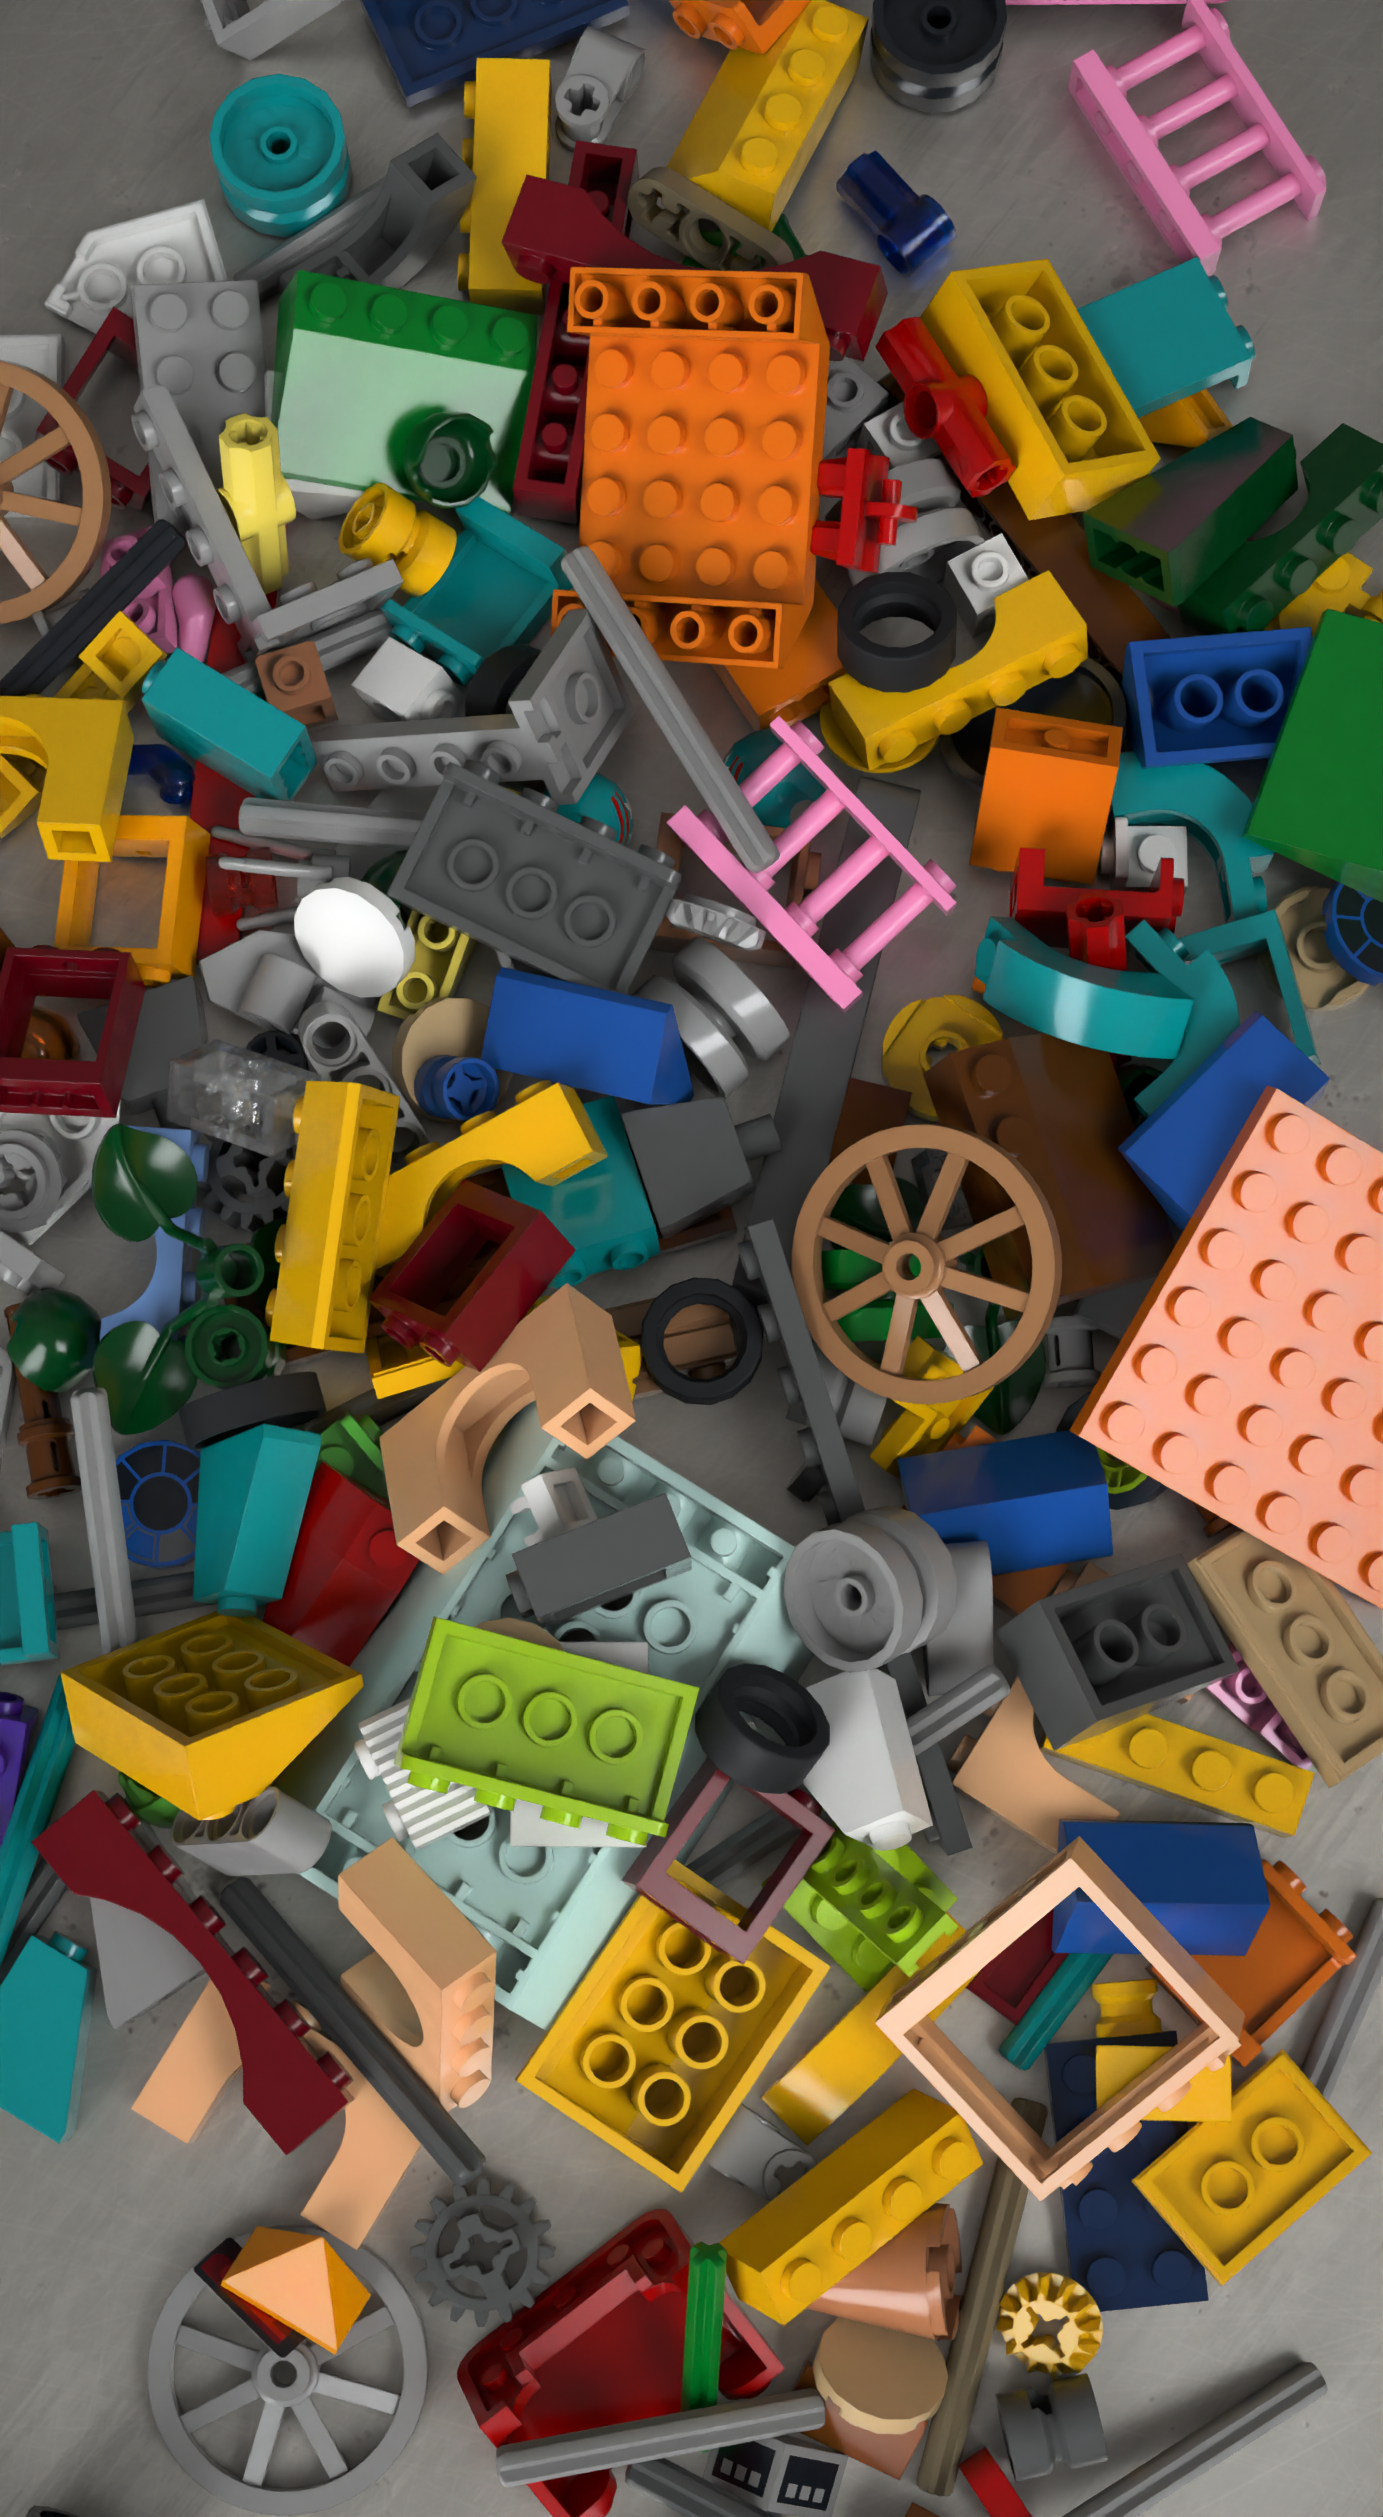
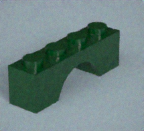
[1178,423,1383,636]

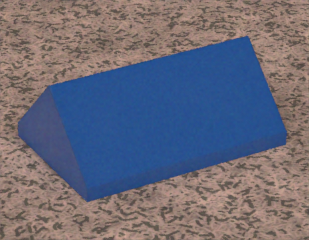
[1121,627,1313,769]
[481,967,694,1105]
[1117,1011,1330,1231]
[897,1430,1113,1576]
[1051,1819,1270,1956]

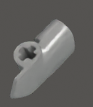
[198,930,378,1048]

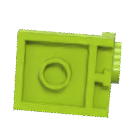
[761,1821,959,1992]

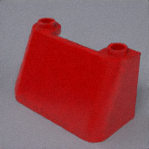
[457,2209,785,2517]

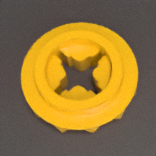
[996,2272,1103,2380]

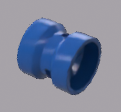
[414,1055,500,1122]

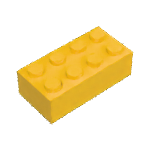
[920,259,1161,521]

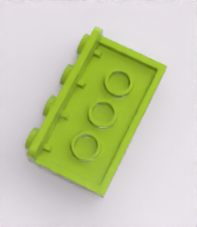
[393,1616,699,1846]

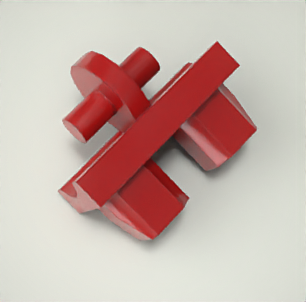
[810,448,918,573]

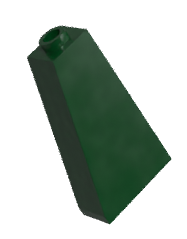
[1083,417,1298,607]

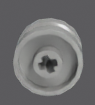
[825,458,985,586]
[631,936,790,1100]
[784,1505,958,1673]

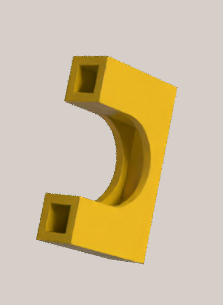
[0,694,134,862]

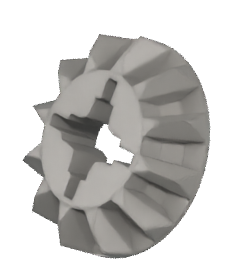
[665,894,766,951]
[0,1129,68,1233]

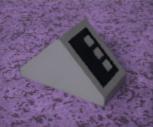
[702,2435,849,2517]

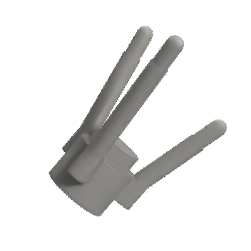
[211,826,351,931]

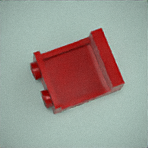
[1009,847,1184,952]

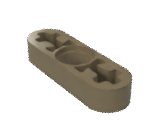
[627,167,794,271]

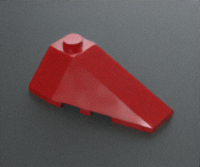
[263,1460,420,1667]

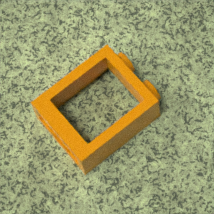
[54,815,211,988]

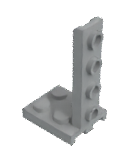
[131,385,404,663]
[310,608,635,805]

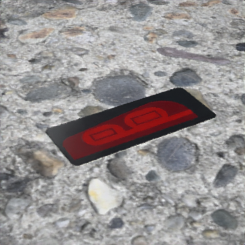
[194,2237,306,2359]

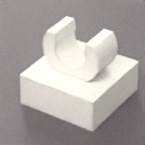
[510,1467,598,1547]

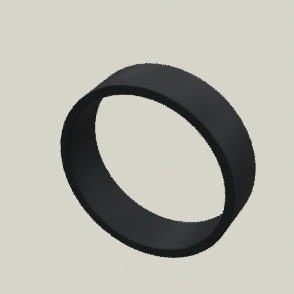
[178,1371,327,1450]

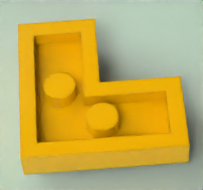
[869,1335,994,1479]

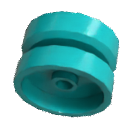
[209,74,353,237]

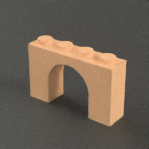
[379,1283,636,1575]
[947,1562,1194,1855]
[338,1837,497,2112]
[131,1979,422,2250]

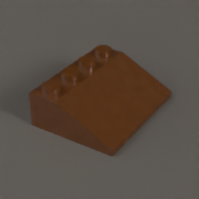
[923,1032,1175,1320]

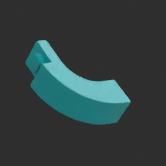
[1106,751,1274,924]
[974,916,1194,1059]
[1125,920,1241,1119]

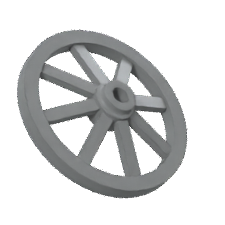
[147,2225,429,2516]

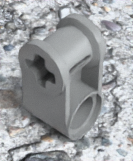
[555,26,646,152]
[704,2103,818,2202]

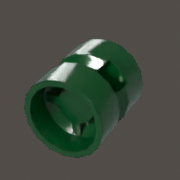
[185,1305,287,1390]

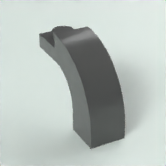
[278,133,477,294]

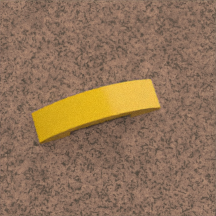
[0,611,167,839]
[760,1911,981,2146]

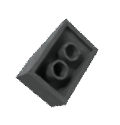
[996,1554,1240,1751]

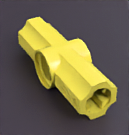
[216,413,296,594]

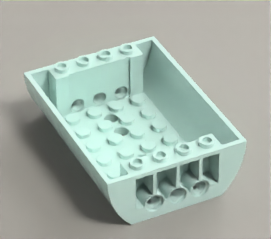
[271,1401,815,2031]

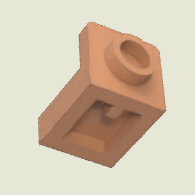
[255,641,339,729]

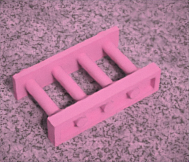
[1068,0,1327,276]
[666,716,957,1013]

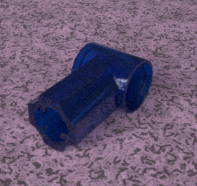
[836,150,957,277]

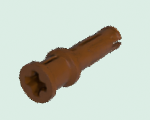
[4,1303,82,1500]

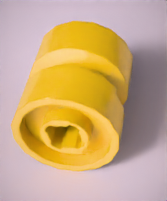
[338,483,457,597]

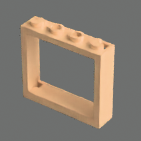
[875,1836,1245,2201]

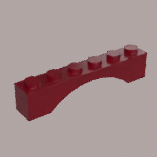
[502,174,888,362]
[31,1790,355,2156]

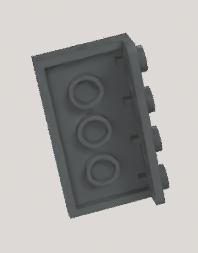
[387,759,682,994]

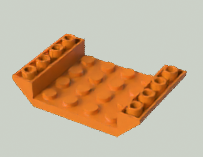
[550,267,830,669]

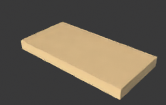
[1187,1529,1383,1788]

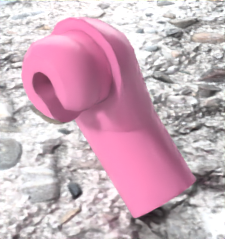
[171,573,216,664]

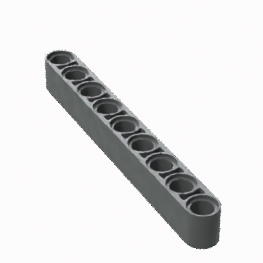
[732,776,922,1318]

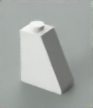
[752,1668,933,1851]

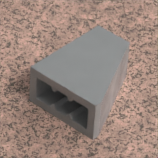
[90,1822,224,2030]

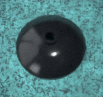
[939,658,1128,794]

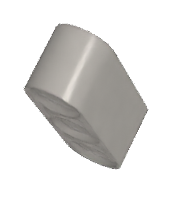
[298,1001,430,1173]
[922,1540,994,1696]
[170,1786,332,1876]

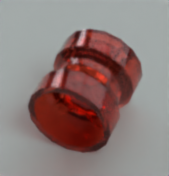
[206,846,278,917]

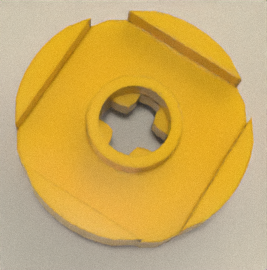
[881,994,1003,1121]

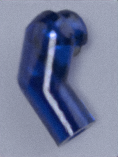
[127,744,195,804]

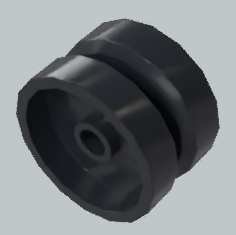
[869,0,1007,113]

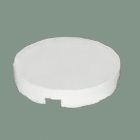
[294,877,415,998]

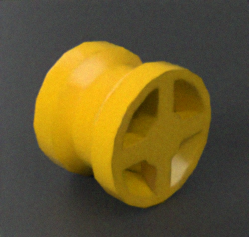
[1091,1978,1162,2038]

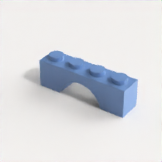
[100,1125,209,1343]

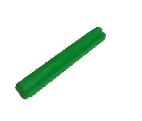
[680,2241,727,2454]

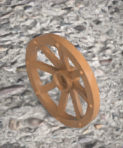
[0,360,111,624]
[792,1124,1062,1404]

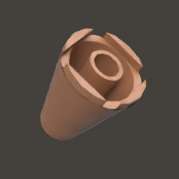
[806,2203,962,2341]

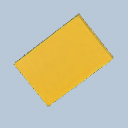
[1131,2049,1372,2286]

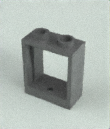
[505,1493,692,1629]

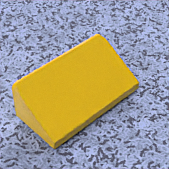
[1096,2045,1232,2123]

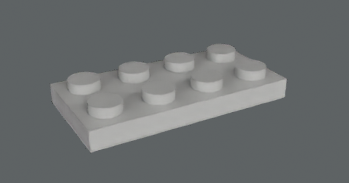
[130,280,267,538]

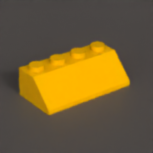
[654,0,869,232]
[265,1081,400,1354]

